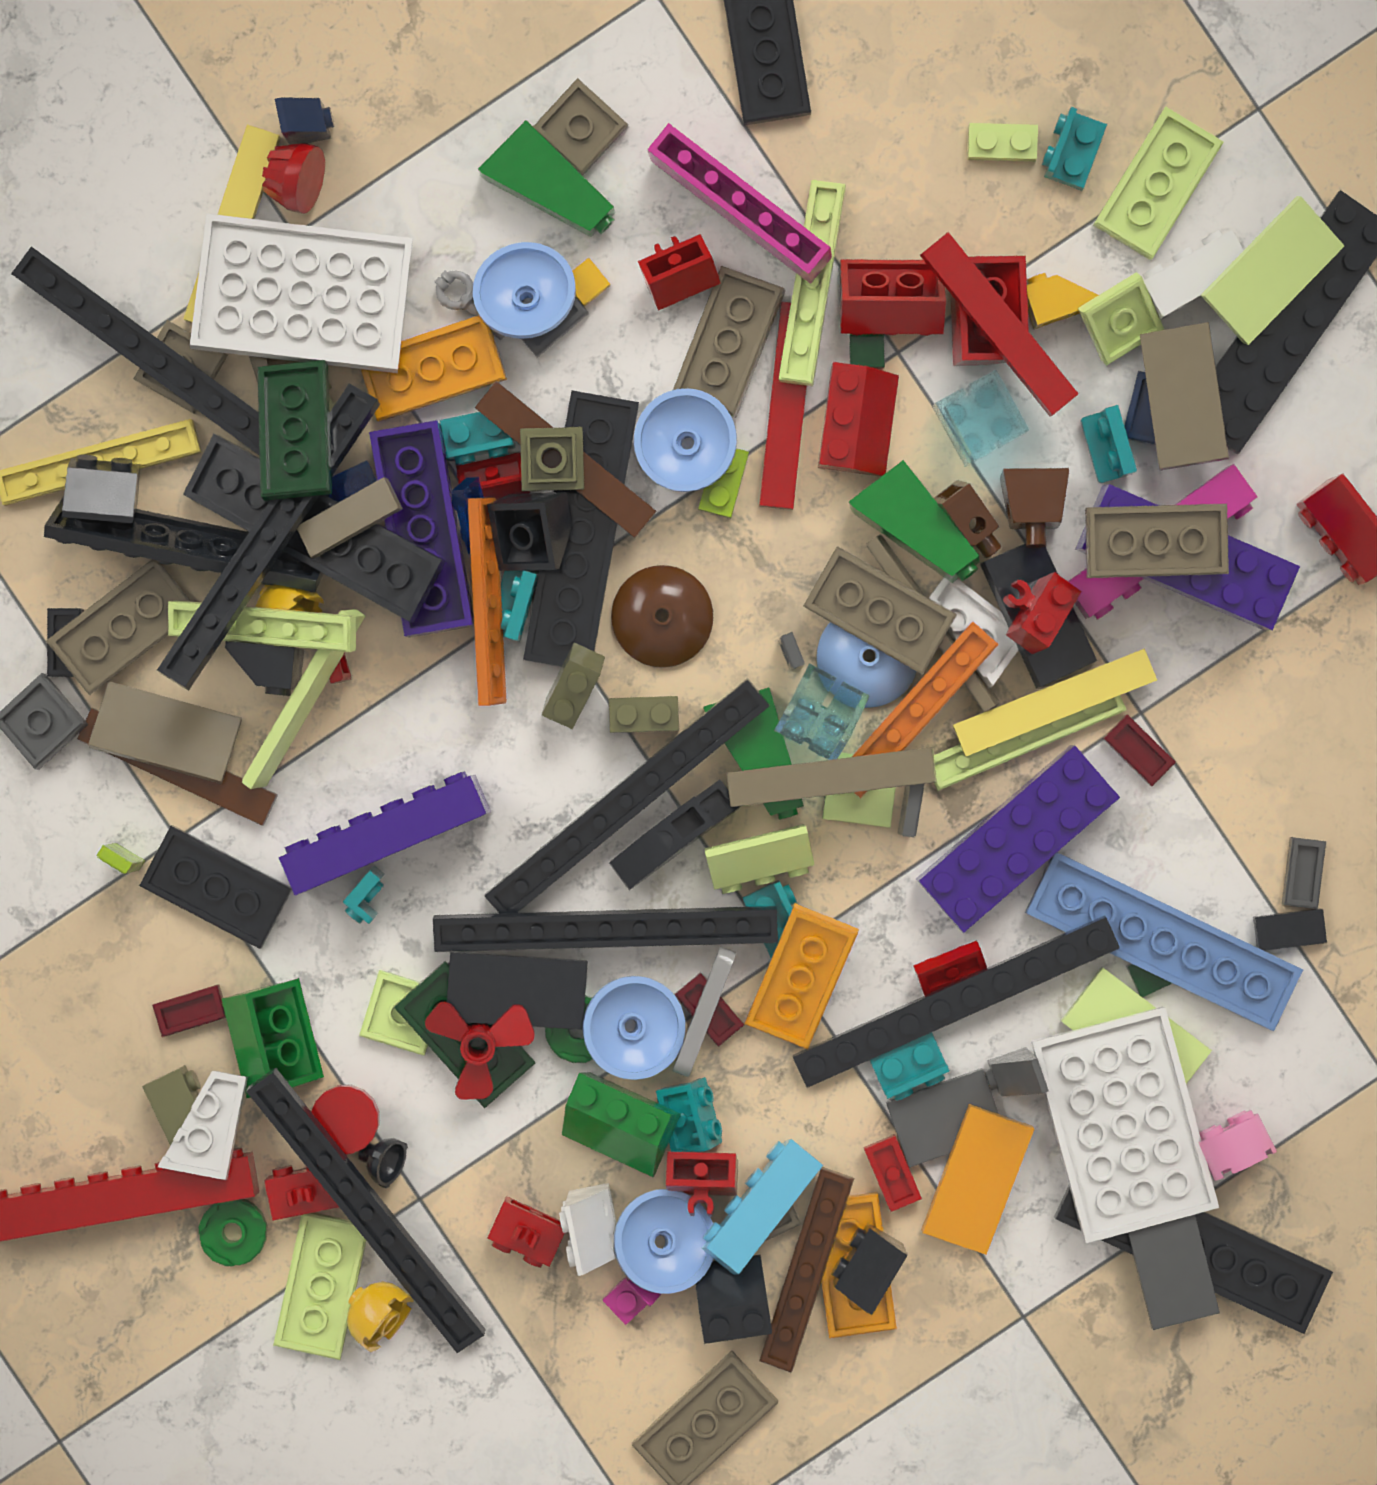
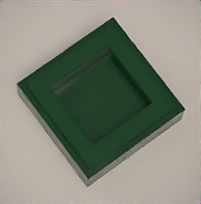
[849,334,885,369]
[1126,964,1172,997]

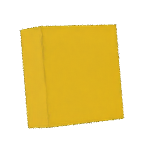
[572,258,611,307]

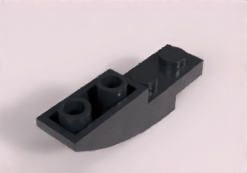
[609,779,741,891]

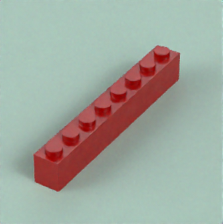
[0,1148,260,1241]

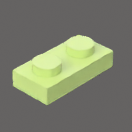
[967,123,1038,162]

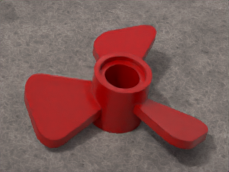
[425,1002,535,1100]

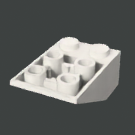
[559,1183,617,1276]

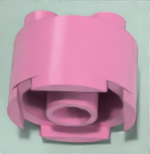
[1198,1110,1277,1181]

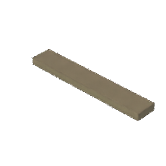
[866,534,999,711]
[727,747,937,807]

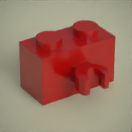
[638,234,721,311]
[1003,572,1082,654]
[666,1152,738,1217]
[264,1165,339,1221]
[487,1196,565,1268]

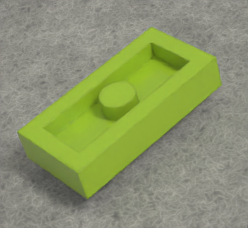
[698,448,749,519]

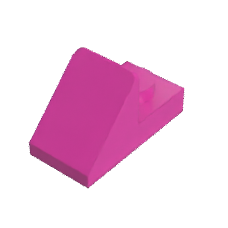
[602,1276,661,1325]

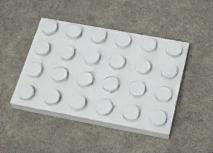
[190,213,412,373]
[1031,1007,1219,1244]

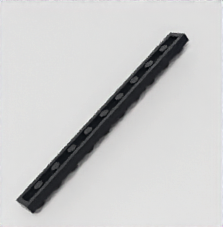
[11,246,260,456]
[157,383,380,691]
[484,678,770,913]
[433,906,778,952]
[793,915,1120,1088]
[246,1067,486,1353]

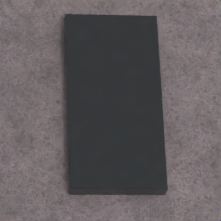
[724,0,811,126]
[980,543,1097,689]
[139,825,292,949]
[447,952,588,1030]

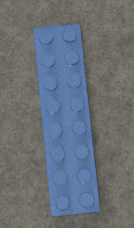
[1025,852,1303,1031]

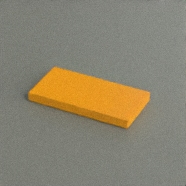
[361,315,507,422]
[745,903,859,1049]
[921,1104,1034,1255]
[821,1192,897,1339]

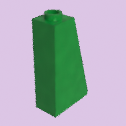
[478,120,615,237]
[849,460,980,583]
[703,687,804,820]

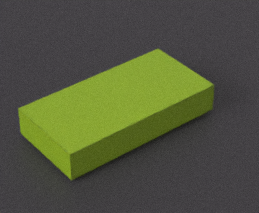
[96,843,145,874]

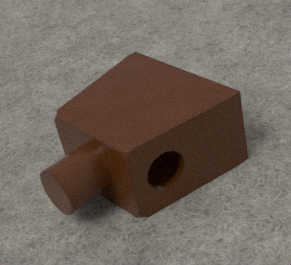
[1000,468,1069,548]
[934,480,1002,558]

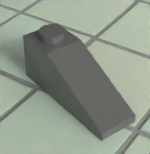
[984,1047,1049,1097]

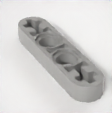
[673,946,736,1077]

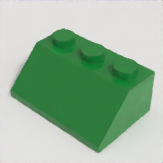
[221,978,324,1098]
[562,1072,681,1177]

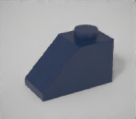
[275,97,335,145]

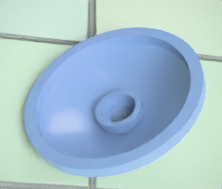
[473,242,576,339]
[634,388,737,492]
[817,622,917,708]
[583,976,685,1080]
[614,1189,713,1294]

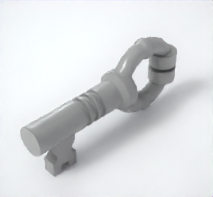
[435,270,505,340]

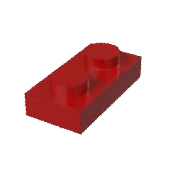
[913,940,987,996]
[863,1134,922,1212]

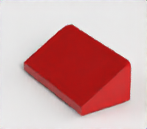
[456,452,531,506]

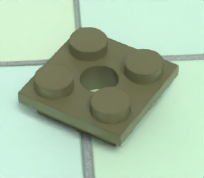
[520,427,584,491]

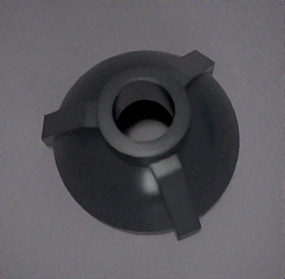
[358,1138,408,1188]

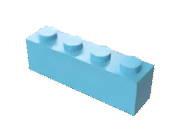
[702,1139,823,1274]

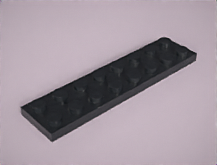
[1216,190,1377,454]
[523,390,639,667]
[183,434,446,623]
[44,496,323,592]
[1054,1185,1333,1334]

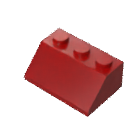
[950,255,1029,366]
[840,259,946,336]
[818,362,899,477]
[1296,473,1377,585]

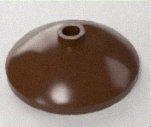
[611,565,714,668]

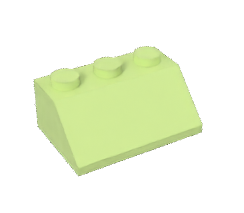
[704,824,814,894]

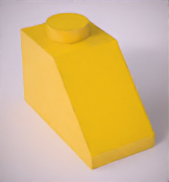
[1027,273,1098,330]

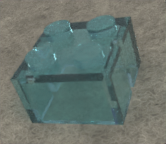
[932,370,1029,467]
[774,663,870,760]

